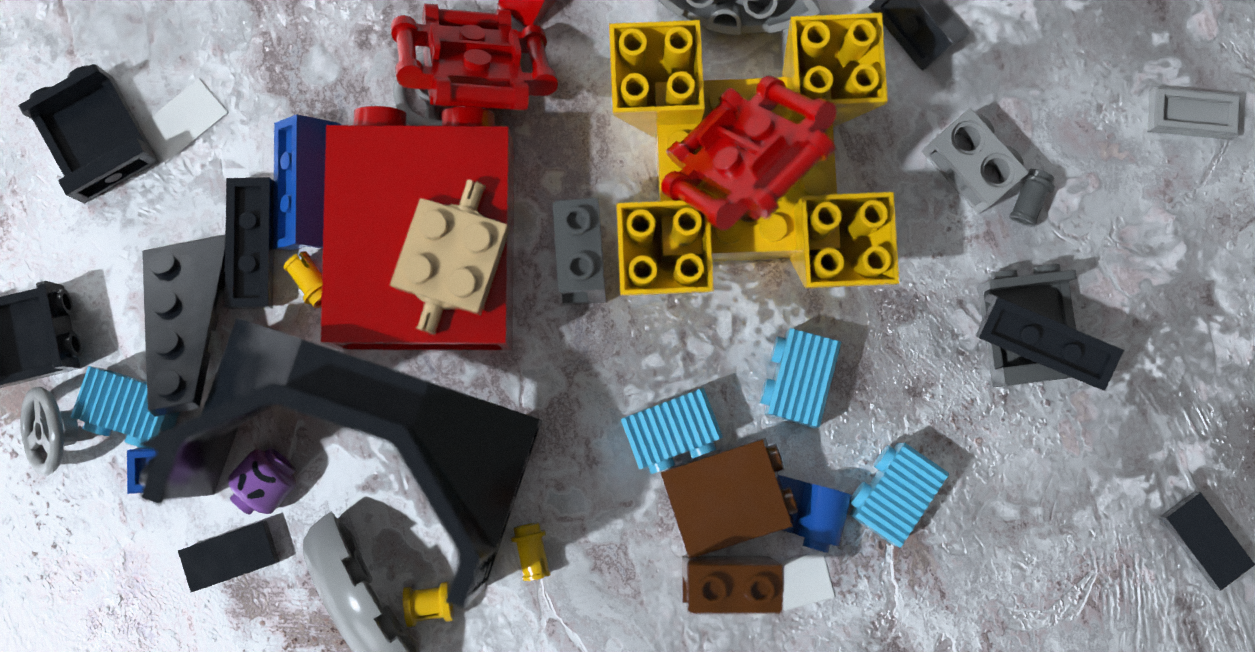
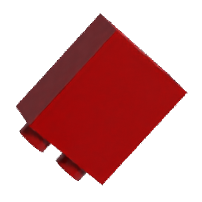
[320,106,515,351]

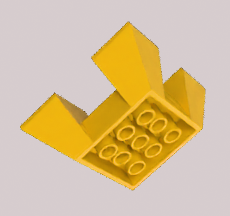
[609,13,899,296]

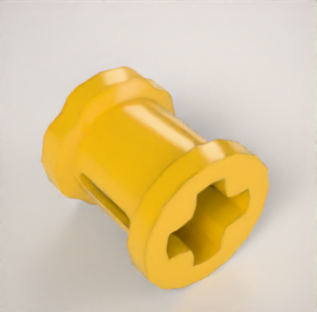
[402,581,454,628]

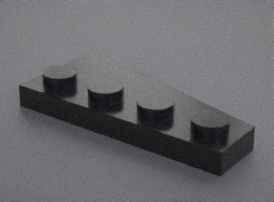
[142,235,225,417]

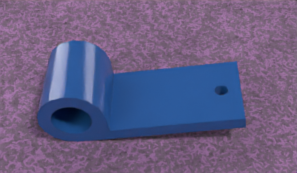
[779,475,852,553]

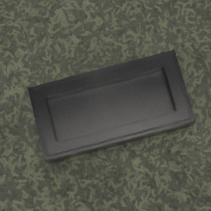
[1160,492,1255,591]
[177,520,280,593]

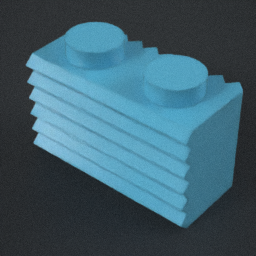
[759,328,842,428]
[71,366,179,449]
[621,388,723,474]
[849,442,949,547]

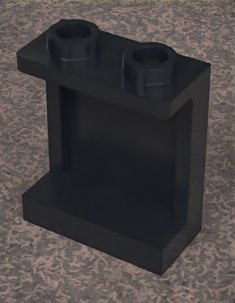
[18,64,160,204]
[0,280,82,388]

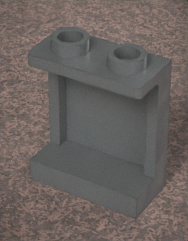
[552,198,606,306]
[977,264,1077,388]

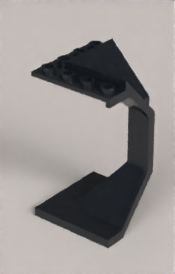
[139,318,542,608]

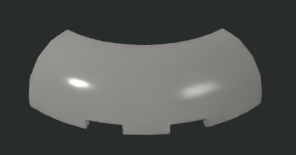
[658,0,821,35]
[303,511,420,652]

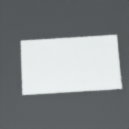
[140,78,228,164]
[753,551,835,618]

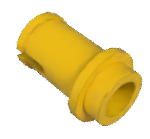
[283,251,322,308]
[511,522,551,581]

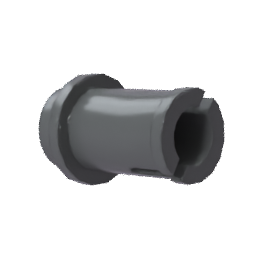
[1009,169,1055,227]

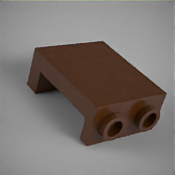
[661,437,799,559]
[682,556,783,614]

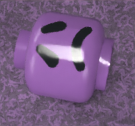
[228,448,296,515]

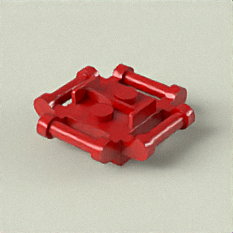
[390,3,558,110]
[661,75,837,230]

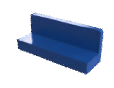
[273,114,341,251]

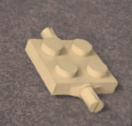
[390,180,510,335]

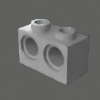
[921,108,1029,214]

